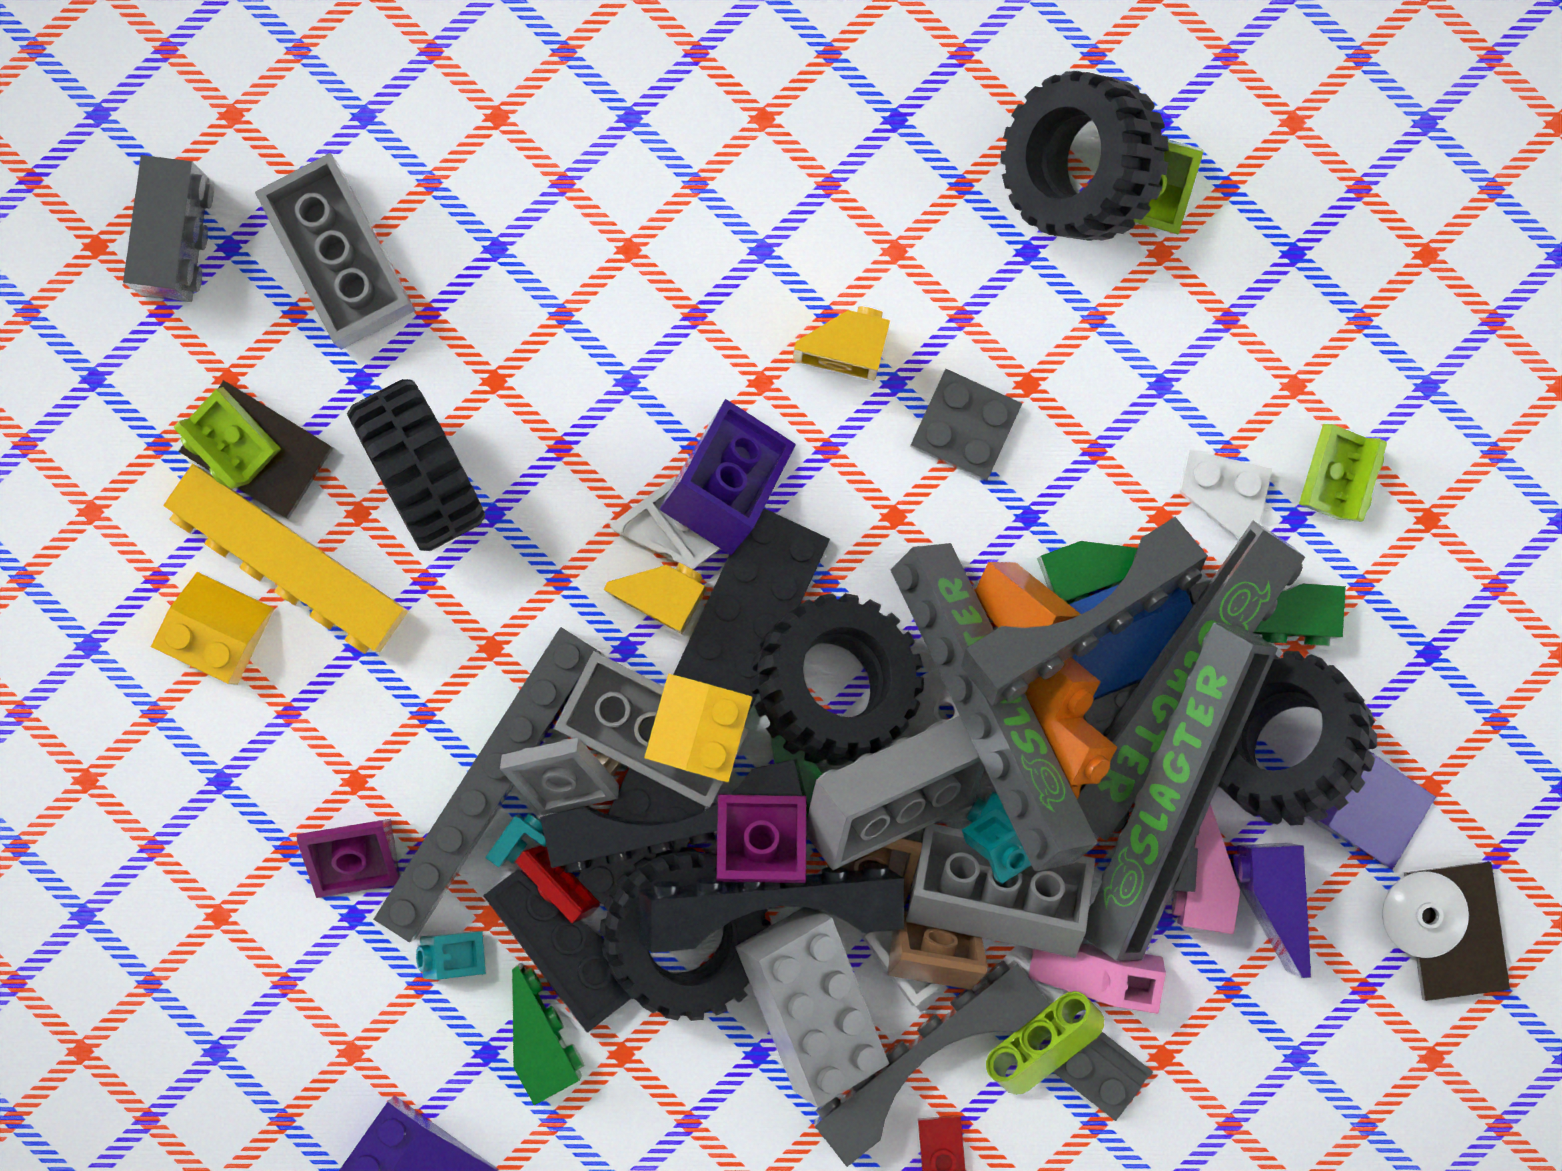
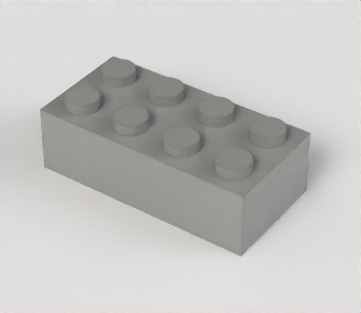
[255,152,416,350]
[554,651,749,808]
[806,716,985,870]
[906,824,1095,958]
[735,907,889,1108]

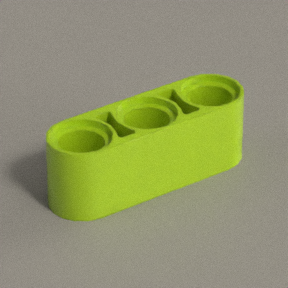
[986,991,1104,1095]

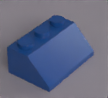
[1070,585,1192,701]

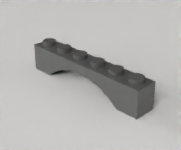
[961,516,1208,707]
[814,960,1050,1167]

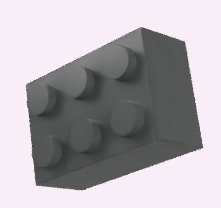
[123,155,214,302]

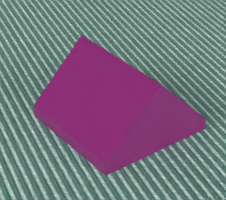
[717,795,806,883]
[297,818,400,898]

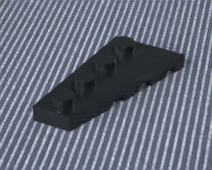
[483,869,632,1033]

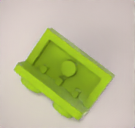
[174,387,281,489]
[1298,424,1387,522]

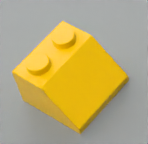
[793,306,890,381]
[603,563,707,634]
[150,572,275,685]
[644,673,753,782]

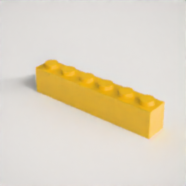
[163,463,409,654]

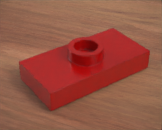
[515,845,600,924]
[917,1115,966,1171]

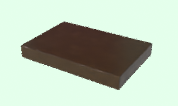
[178,380,334,519]
[1403,861,1510,1001]

